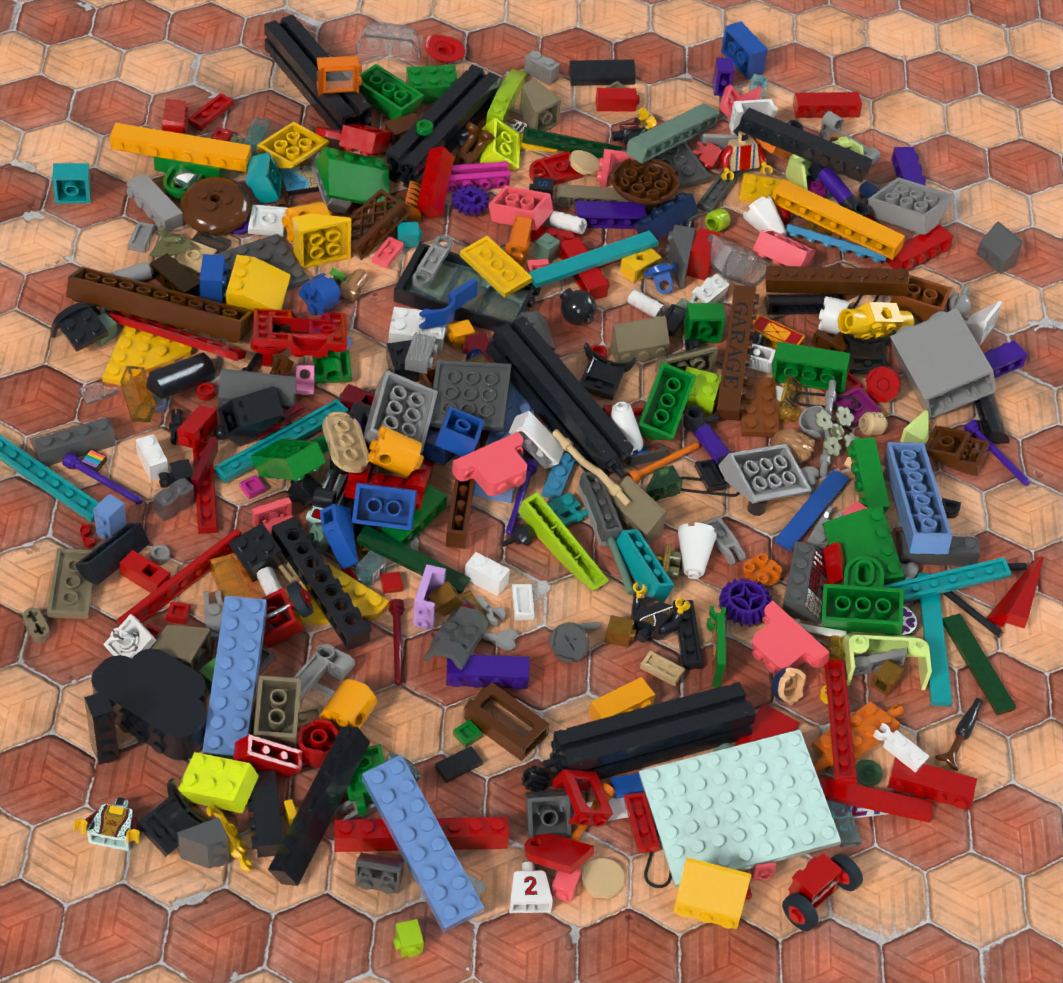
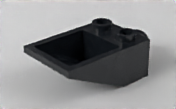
[214,386,284,447]

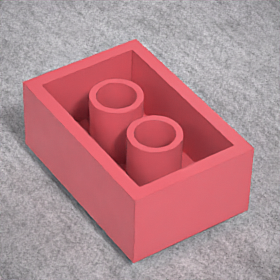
[489,185,553,230]
[753,229,816,267]

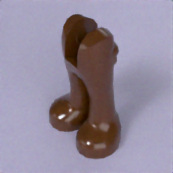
[453,122,495,165]

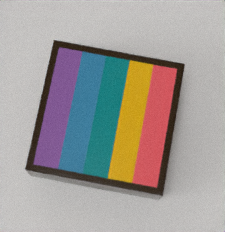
[80,449,107,472]

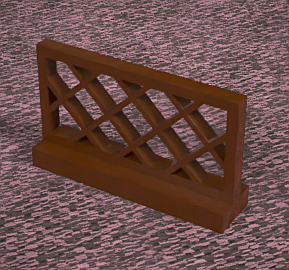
[350,189,411,260]

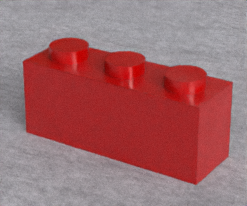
[233,735,303,778]

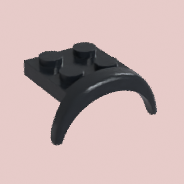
[51,302,109,352]
[842,330,896,374]
[580,343,636,400]
[136,778,207,857]

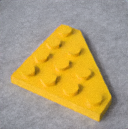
[102,325,194,385]
[300,562,389,625]

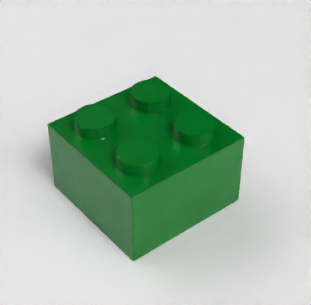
[683,303,726,344]

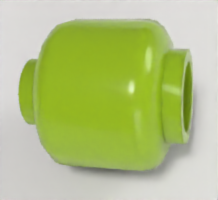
[705,208,731,232]

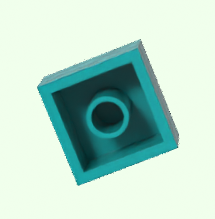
[246,152,283,205]
[52,163,92,203]

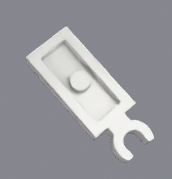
[873,723,929,773]

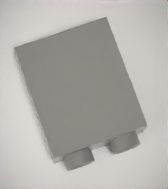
[890,308,997,420]

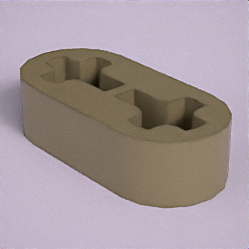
[23,608,50,643]

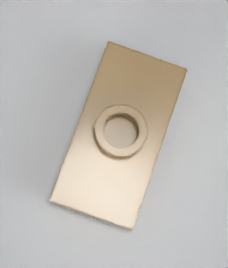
[640,651,685,686]

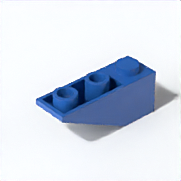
[320,504,358,570]

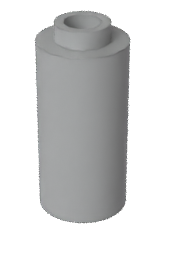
[111,261,154,282]

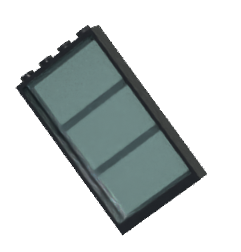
[393,243,541,332]

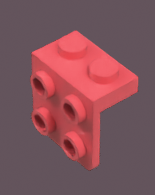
[719,84,762,119]
[596,149,635,187]
[252,497,293,536]

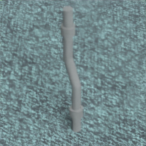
[819,380,837,477]

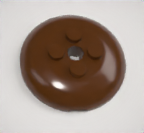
[611,158,680,205]
[180,177,251,235]

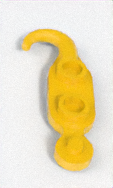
[206,806,253,872]

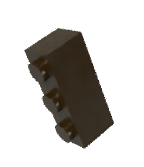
[150,253,200,297]

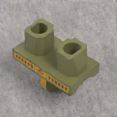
[655,544,682,580]

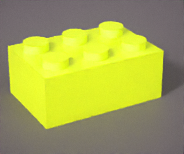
[178,752,259,813]

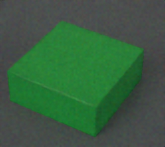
[453,719,483,748]

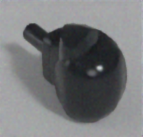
[501,523,534,547]

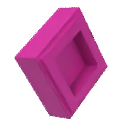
[239,475,266,500]

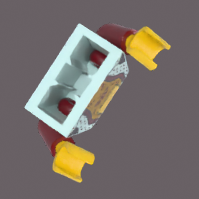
[72,797,142,851]

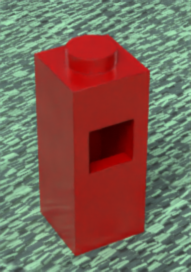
[595,88,640,112]
[177,405,218,449]
[120,550,170,593]

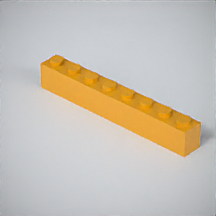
[110,123,251,172]
[772,179,905,260]

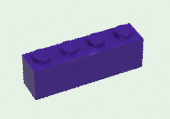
[891,147,926,186]
[574,201,646,229]
[983,340,1028,378]
[446,655,529,690]

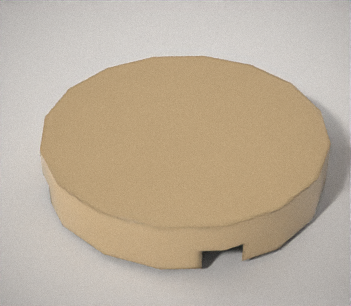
[569,150,601,176]
[581,858,625,900]

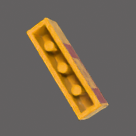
[753,314,805,349]

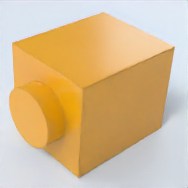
[446,319,475,350]

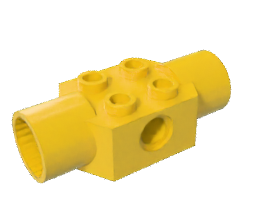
[838,302,914,340]

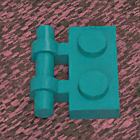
[547,492,588,528]

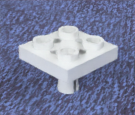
[103,614,157,658]

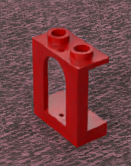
[552,769,613,827]

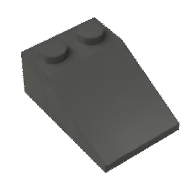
[666,224,695,289]

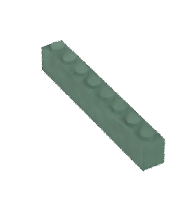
[626,103,720,163]

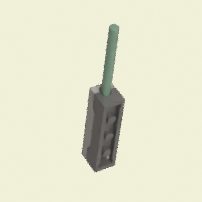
[577,471,635,595]

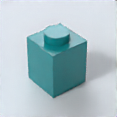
[397,222,422,247]

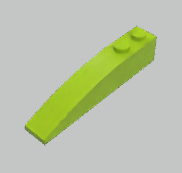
[486,69,528,124]
[518,492,609,592]

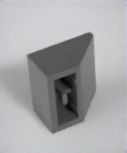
[355,852,404,894]

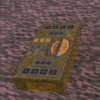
[780,374,803,414]

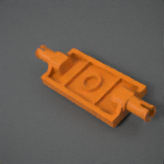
[812,701,904,775]

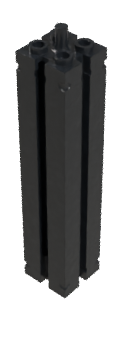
[264,14,372,131]
[386,64,501,188]
[485,316,634,479]
[543,682,756,780]

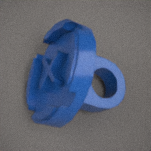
[643,262,678,295]

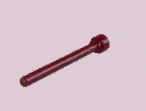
[388,599,405,686]

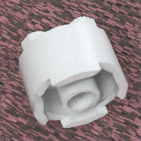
[818,296,851,335]

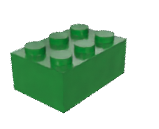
[406,65,458,103]

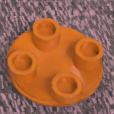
[743,553,782,587]

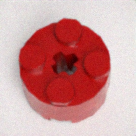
[298,719,339,768]

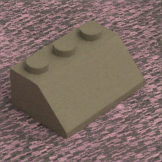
[610,316,670,363]
[655,346,718,373]
[610,476,666,545]

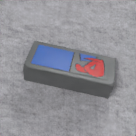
[627,443,666,466]

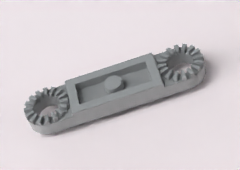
[412,234,452,289]

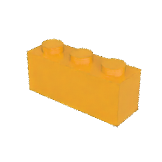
[589,677,655,721]

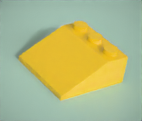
[257,121,330,168]
[293,213,351,269]
[226,255,291,312]
[673,857,751,929]

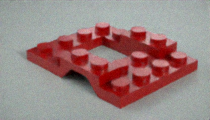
[253,308,347,358]
[343,450,436,510]

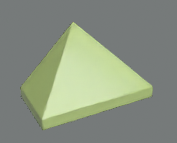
[900,410,929,443]

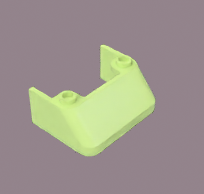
[785,137,864,190]
[842,633,932,690]

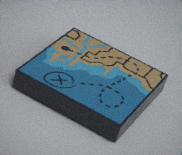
[279,164,320,196]

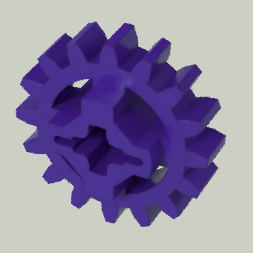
[452,185,489,216]

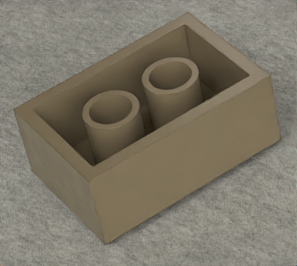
[253,675,301,747]

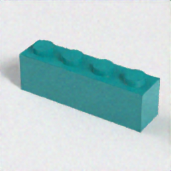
[616,529,674,602]

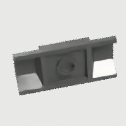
[423,606,489,670]

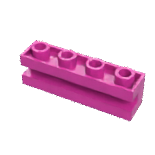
[447,161,511,192]

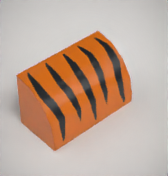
[405,181,423,222]

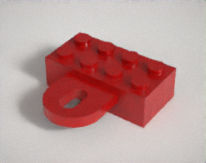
[315,124,392,156]

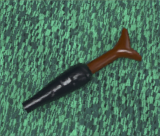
[935,698,983,771]

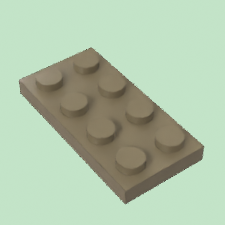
[47,548,94,619]

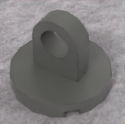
[550,622,589,663]

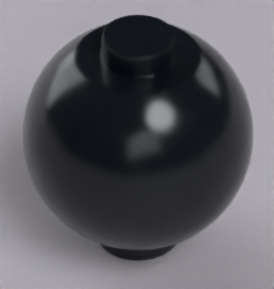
[560,288,596,326]

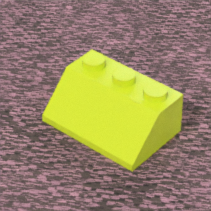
[480,117,520,170]

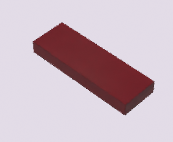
[191,436,218,493]

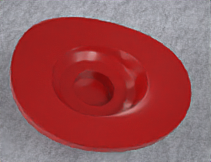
[425,35,466,62]

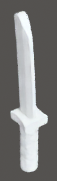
[796,619,847,638]

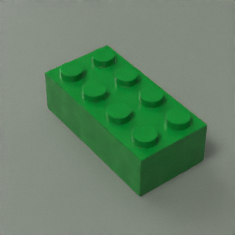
[772,342,850,393]

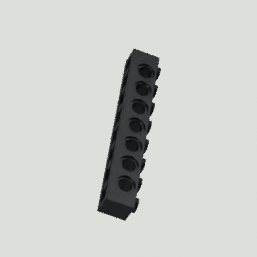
[272,517,371,651]

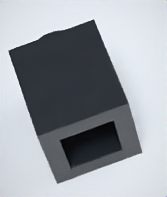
[529,177,554,200]

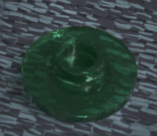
[855,760,883,786]

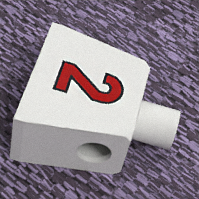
[509,862,553,913]

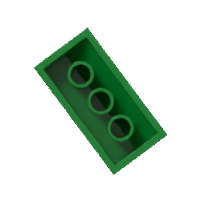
[359,64,424,120]
[637,362,696,440]

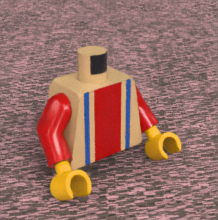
[721,131,772,180]

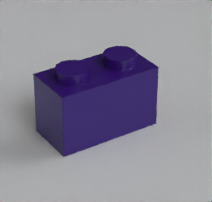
[712,58,734,96]

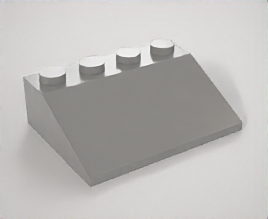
[868,177,955,234]
[363,370,438,454]
[718,444,812,503]

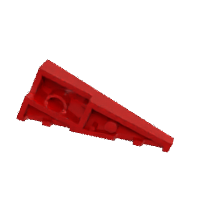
[987,556,1044,629]

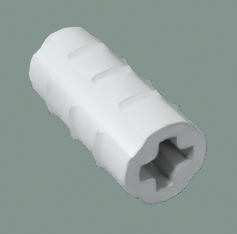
[549,211,587,234]
[628,289,666,318]
[257,567,282,596]

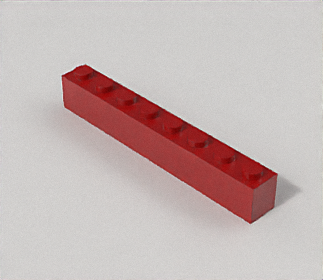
[334,817,509,852]

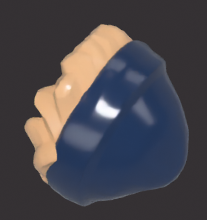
[771,667,806,705]

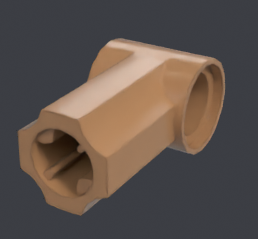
[339,268,369,302]

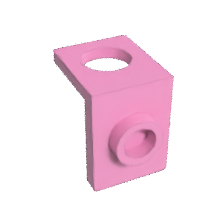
[296,365,314,395]

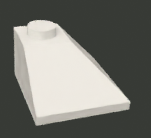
[964,301,1002,346]

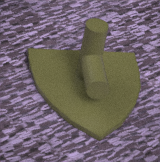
[149,227,192,257]

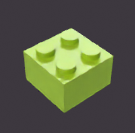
[685,367,722,416]

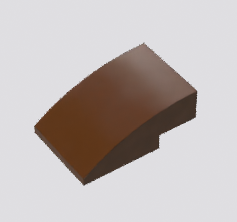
[925,425,990,476]

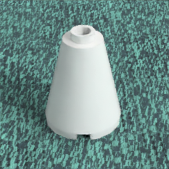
[743,196,787,236]
[610,402,643,455]
[678,523,717,579]

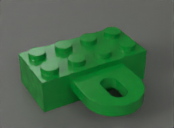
[154,157,228,198]
[250,435,329,481]
[821,556,904,635]

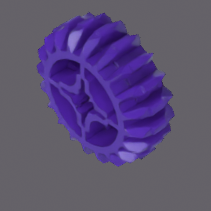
[719,578,772,627]

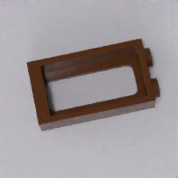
[464,683,549,761]

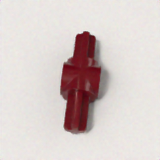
[256,403,305,440]

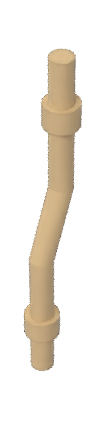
[552,429,631,507]

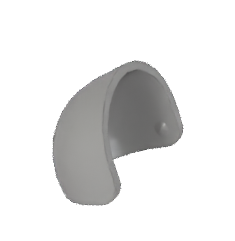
[799,406,825,439]

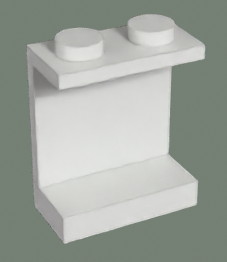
[729,99,777,137]

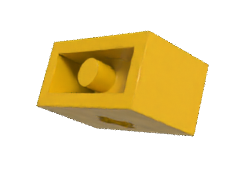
[620,248,662,284]

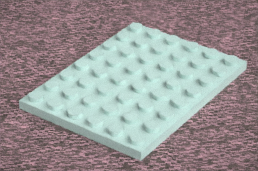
[639,730,841,888]

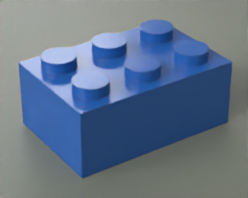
[721,21,768,80]
[352,482,417,530]

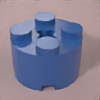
[298,273,341,315]

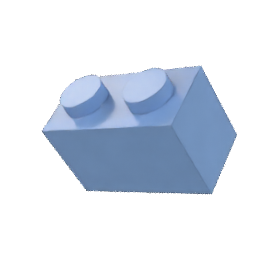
[93,494,127,539]

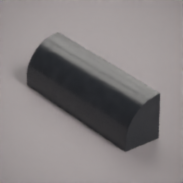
[569,59,635,86]
[764,294,839,315]
[146,352,215,399]
[974,393,1009,444]
[75,523,150,585]

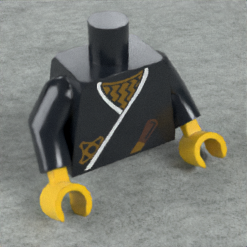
[611,107,656,146]
[631,582,690,643]

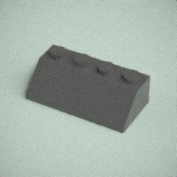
[218,368,297,411]

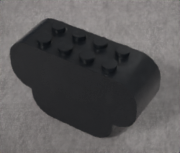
[91,649,207,761]

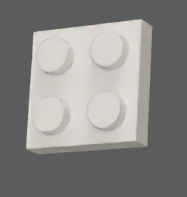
[248,204,287,237]

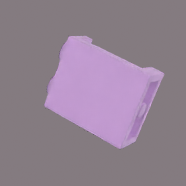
[413,564,446,630]

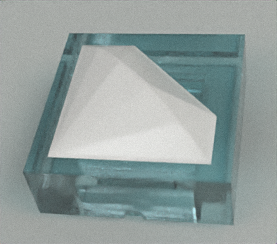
[173,168,198,188]

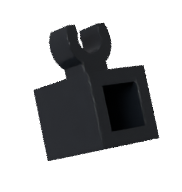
[158,459,193,488]
[286,473,323,506]

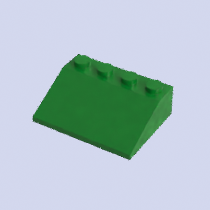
[315,147,389,208]
[822,506,904,585]

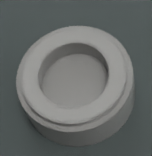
[150,545,170,565]

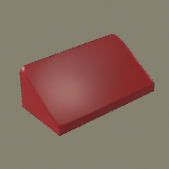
[823,542,845,584]

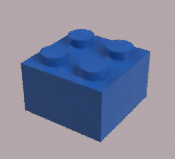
[200,254,229,303]
[434,406,485,457]

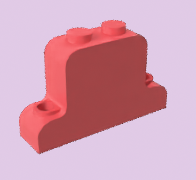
[452,432,527,496]
[752,601,829,674]

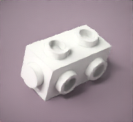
[690,273,730,303]

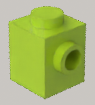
[393,919,424,958]

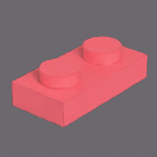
[372,236,404,269]

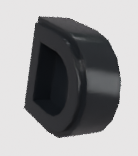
[942,498,961,519]

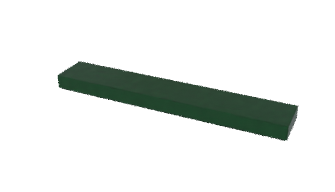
[522,127,623,158]
[356,525,470,596]
[942,613,1016,716]

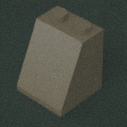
[520,79,561,131]
[150,625,212,673]

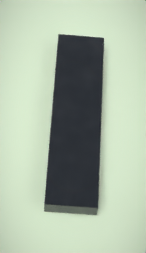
[673,600,703,669]

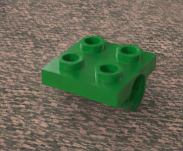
[312,350,352,383]

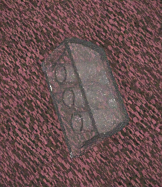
[355,22,424,61]
[707,234,772,287]

